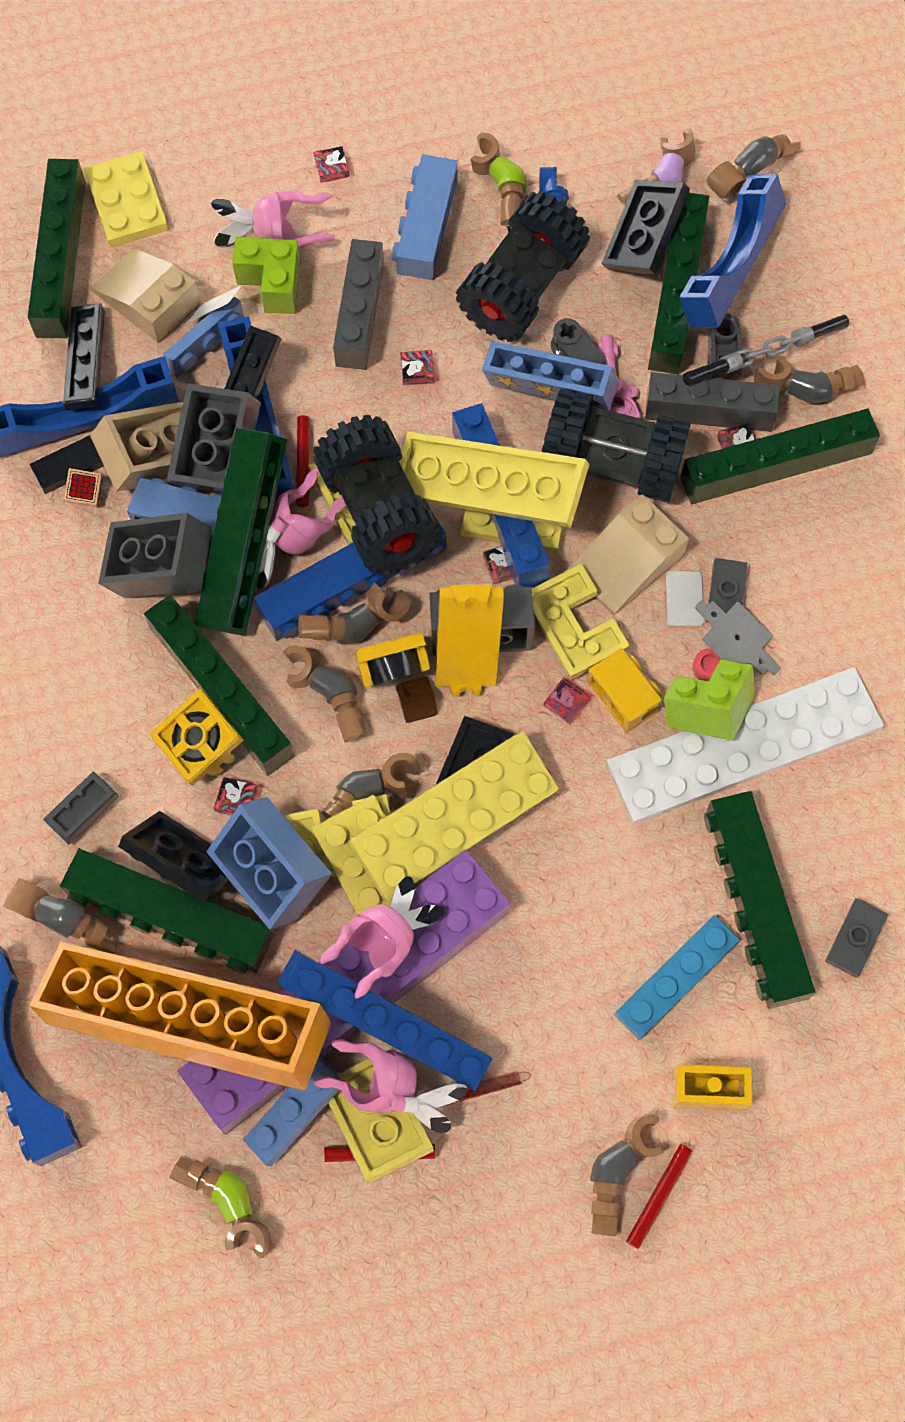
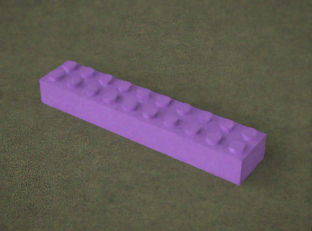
[177,849,510,1135]

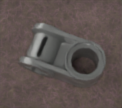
[707,314,743,377]
[551,318,605,365]

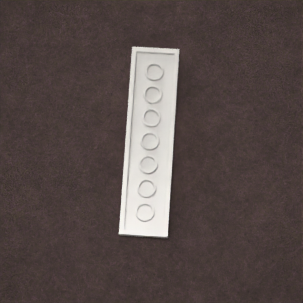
[605,667,884,825]

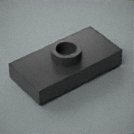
[706,558,748,623]
[43,771,119,845]
[824,898,888,978]

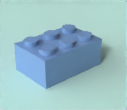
[206,797,332,930]

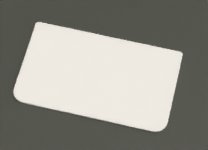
[189,286,241,322]
[666,571,704,626]

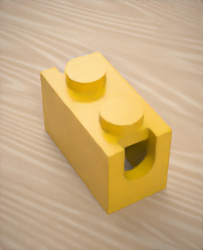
[587,648,662,733]
[672,1065,752,1111]

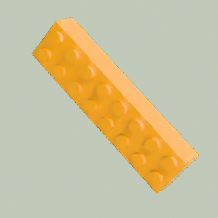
[30,941,332,1091]

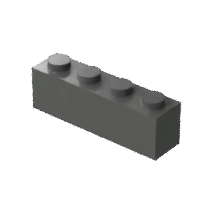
[333,239,384,370]
[645,372,779,432]

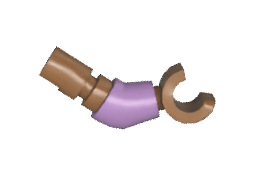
[617,128,695,204]

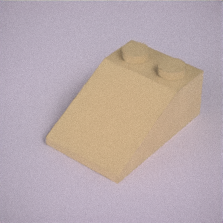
[91,248,201,343]
[90,402,183,492]
[569,494,689,615]

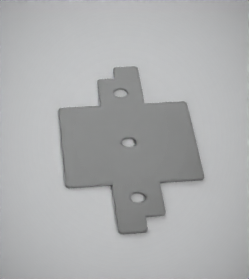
[695,601,781,675]

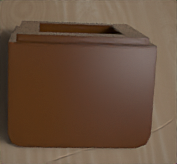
[395,677,438,723]

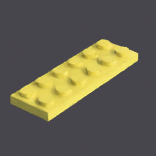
[399,431,590,528]
[348,731,559,901]

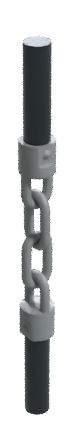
[683,315,849,386]

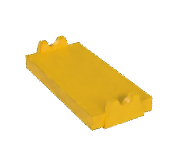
[435,585,504,696]

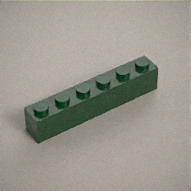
[27,158,86,339]
[648,192,710,375]
[680,408,880,505]
[195,427,287,636]
[143,594,295,776]
[704,791,816,1010]
[60,848,274,974]

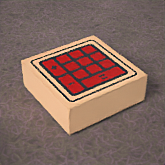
[64,468,102,507]

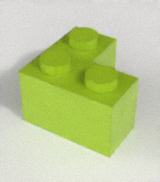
[232,237,301,314]
[664,659,756,741]

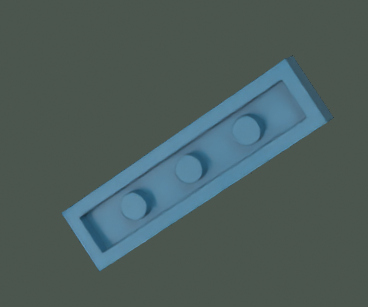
[614,915,740,1041]

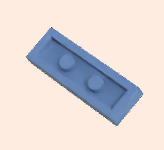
[163,296,244,378]
[243,1058,341,1167]

